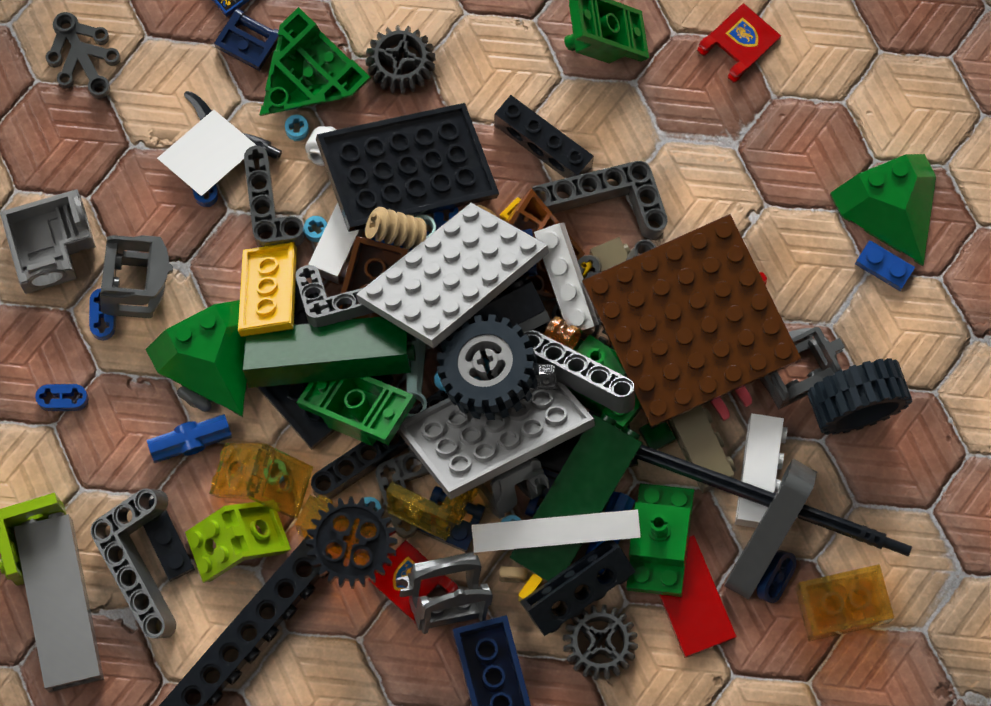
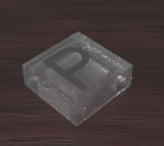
[530,365,558,390]

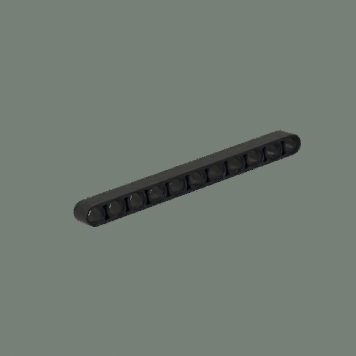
[311,321,560,500]

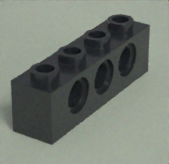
[494,95,594,178]
[520,540,636,636]

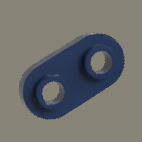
[756,550,797,603]

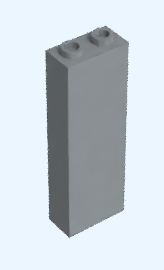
[14,512,104,692]

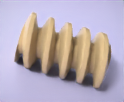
[365,207,427,250]

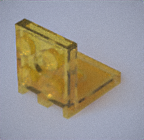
[209,443,313,518]
[386,482,479,541]

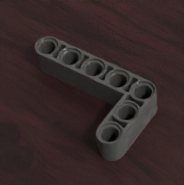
[532,161,668,240]
[487,330,635,414]
[724,459,817,599]
[91,489,176,638]

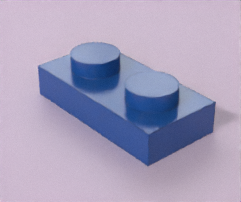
[855,240,915,291]

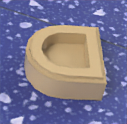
[499,566,528,583]

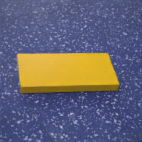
[238,242,297,337]

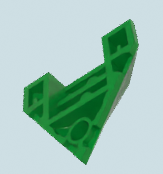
[259,7,371,116]
[830,154,936,266]
[145,300,247,417]

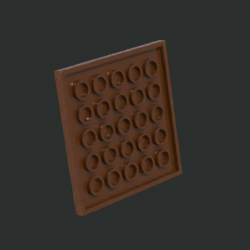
[582,214,801,428]

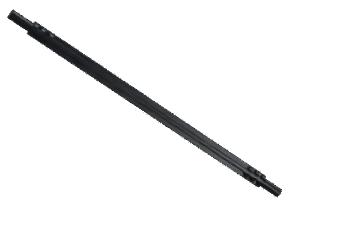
[576,432,912,557]

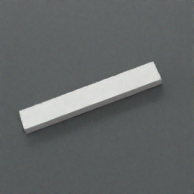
[472,509,641,553]

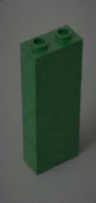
[243,316,416,388]
[509,413,643,581]

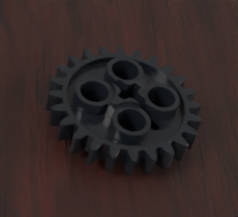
[306,496,398,589]

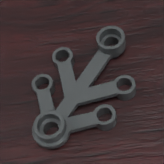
[46,12,121,99]

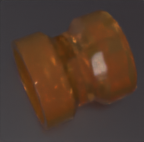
[544,316,581,349]

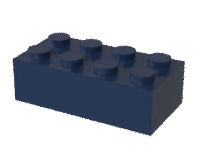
[453,615,531,706]

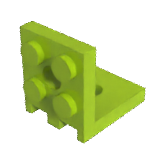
[0,492,67,586]
[185,500,291,583]

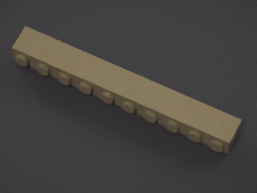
[589,237,736,494]

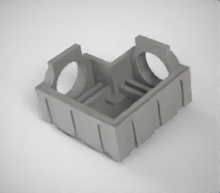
[0,189,96,294]

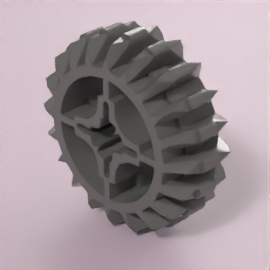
[365,25,436,95]
[563,605,638,680]

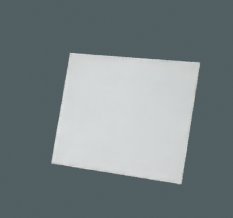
[157,110,257,196]

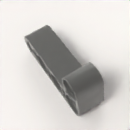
[244,145,305,247]

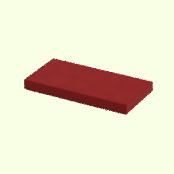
[658,535,737,658]

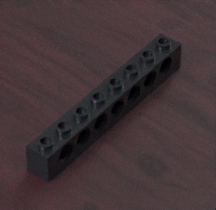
[159,535,333,706]

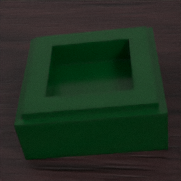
[639,422,676,450]

